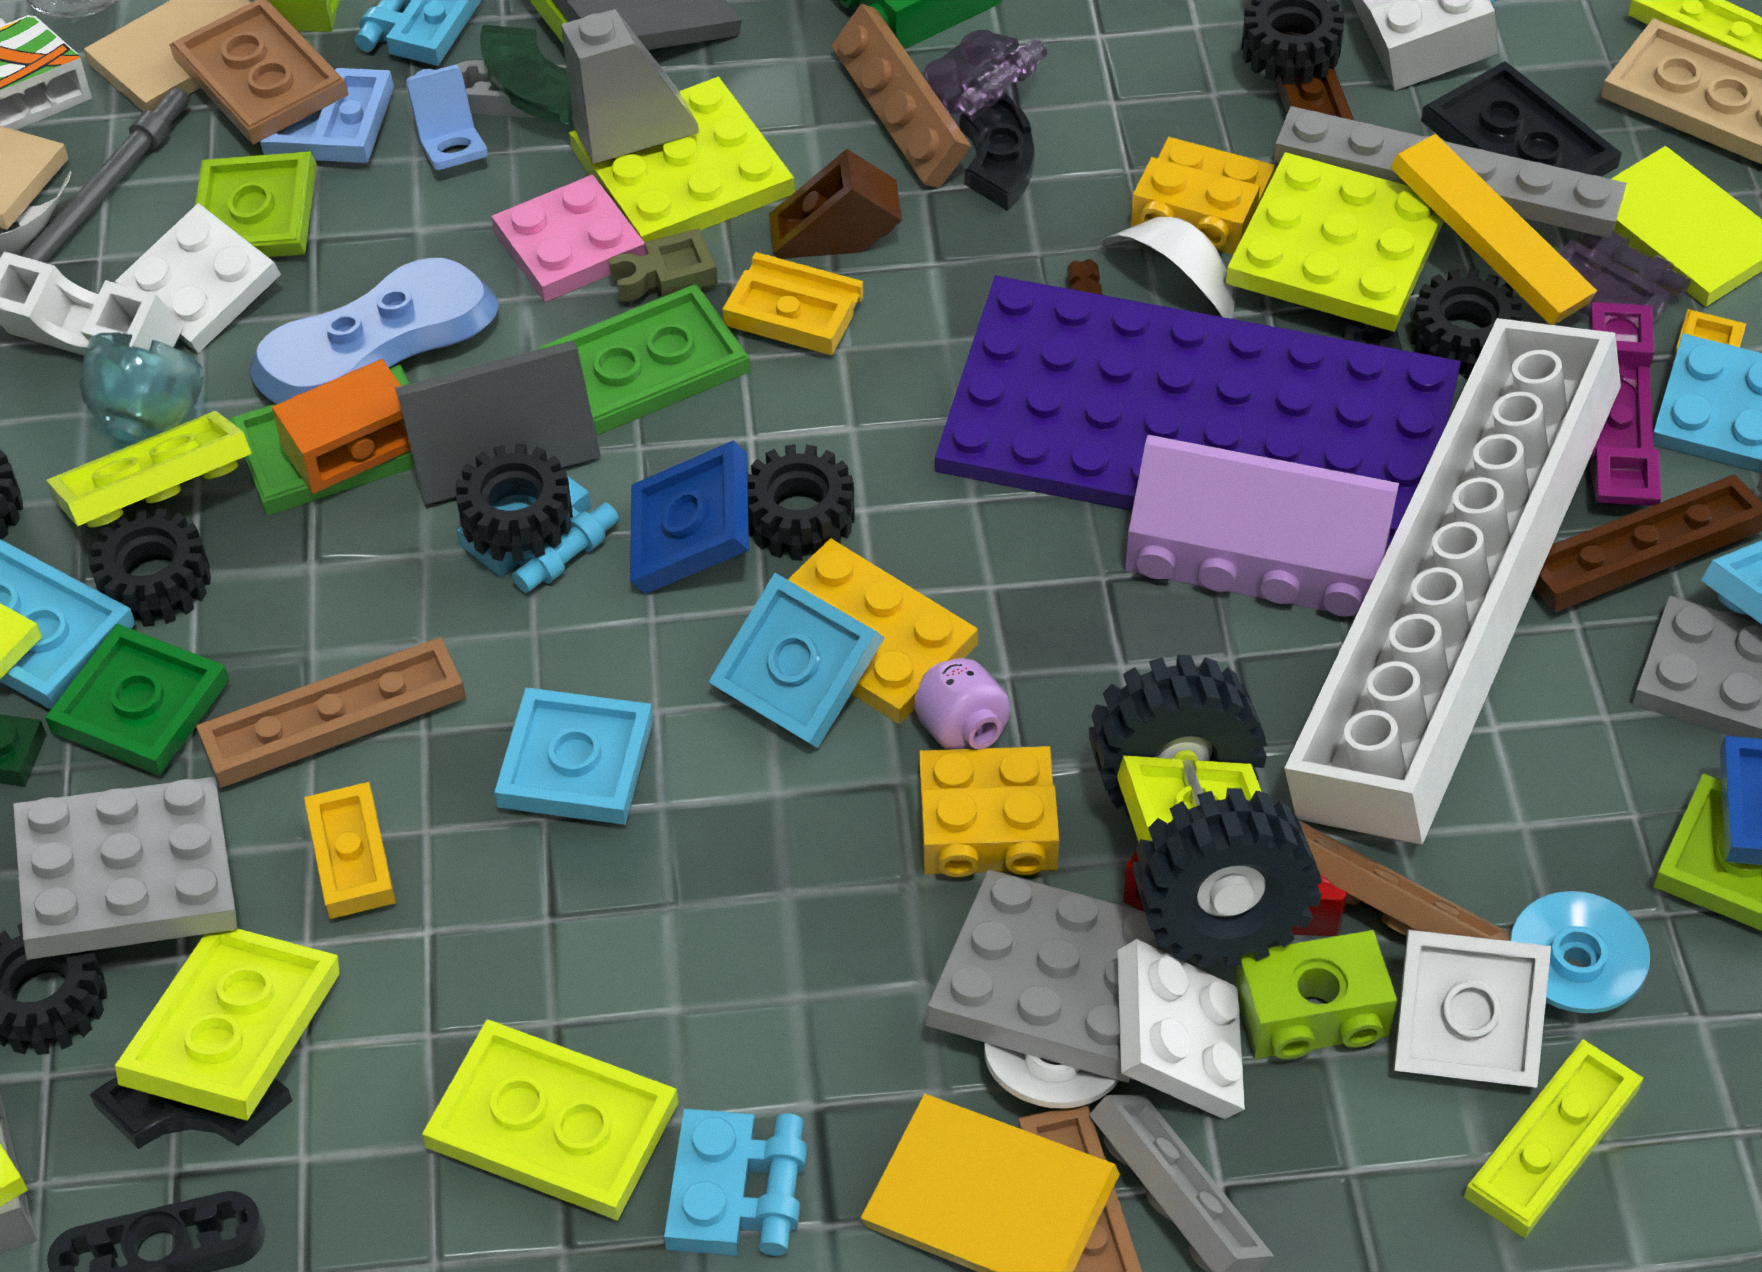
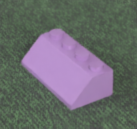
[1125,435,1399,617]

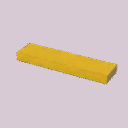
[1390,134,1597,325]

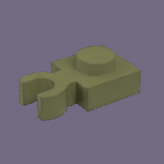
[608,228,718,301]

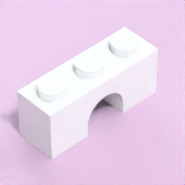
[0,251,183,378]

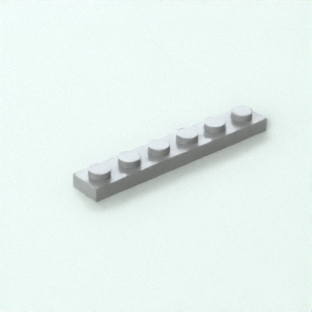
[1274,106,1627,238]

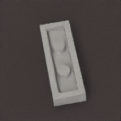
[1089,1095,1274,1272]

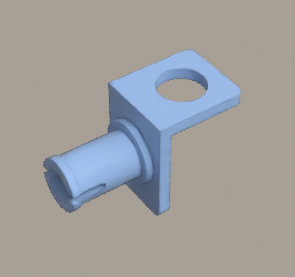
[406,65,488,170]

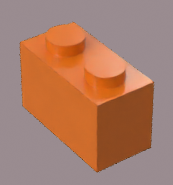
[272,359,410,494]

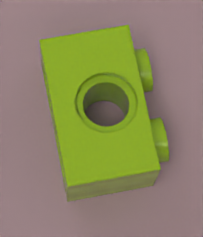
[1234,930,1397,1059]

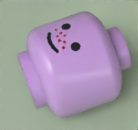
[914,658,1011,750]

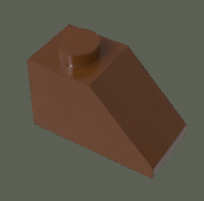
[769,149,902,259]

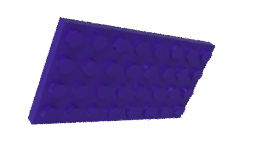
[935,275,1461,550]

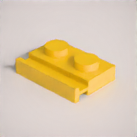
[722,252,863,355]

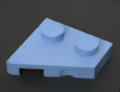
[260,68,394,163]

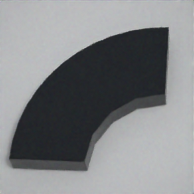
[959,87,1034,211]
[90,1077,292,1149]

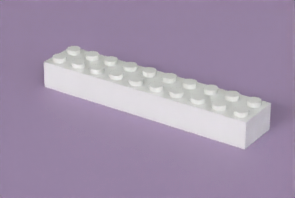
[1284,318,1621,845]

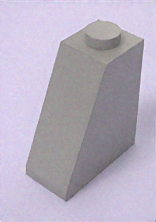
[561,9,699,164]

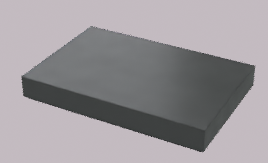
[552,0,742,50]
[395,341,601,505]

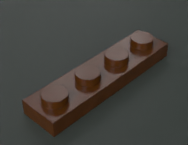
[1533,474,1762,612]

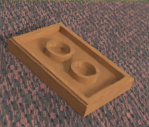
[169,0,349,145]

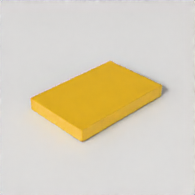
[861,1093,1120,1272]

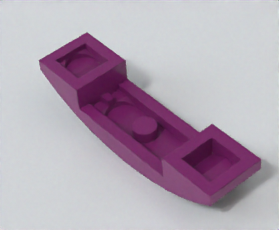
[1589,302,1661,506]

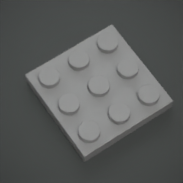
[13,777,238,960]
[926,869,1173,1083]

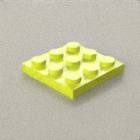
[569,76,795,242]
[1226,152,1444,332]

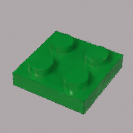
[45,624,229,776]

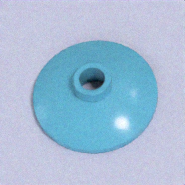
[1510,891,1650,1013]

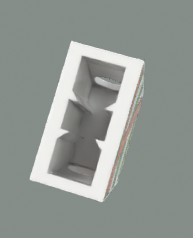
[0,15,92,130]

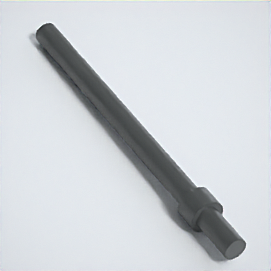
[21,87,190,263]

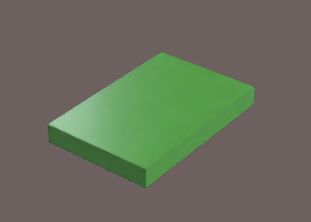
[539,284,751,436]
[229,364,414,516]

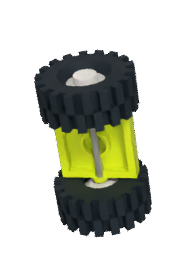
[1089,655,1322,968]

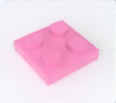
[491,174,645,302]

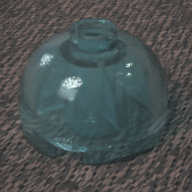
[79,332,204,443]

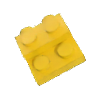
[1131,137,1276,255]
[919,746,1059,877]

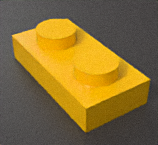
[304,782,396,919]

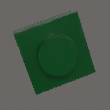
[0,714,47,787]

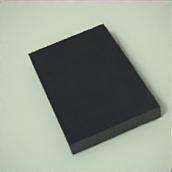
[1421,61,1622,177]

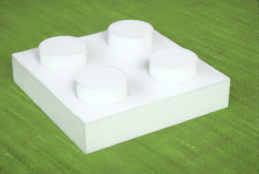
[115,203,281,353]
[1393,929,1551,1088]
[1117,939,1245,1120]

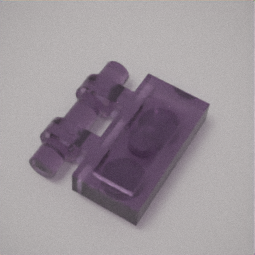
[921,29,1047,115]
[1558,231,1691,324]

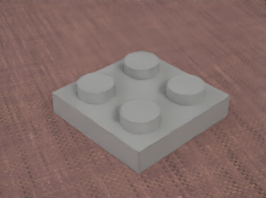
[1632,596,1762,739]

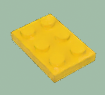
[788,538,978,725]

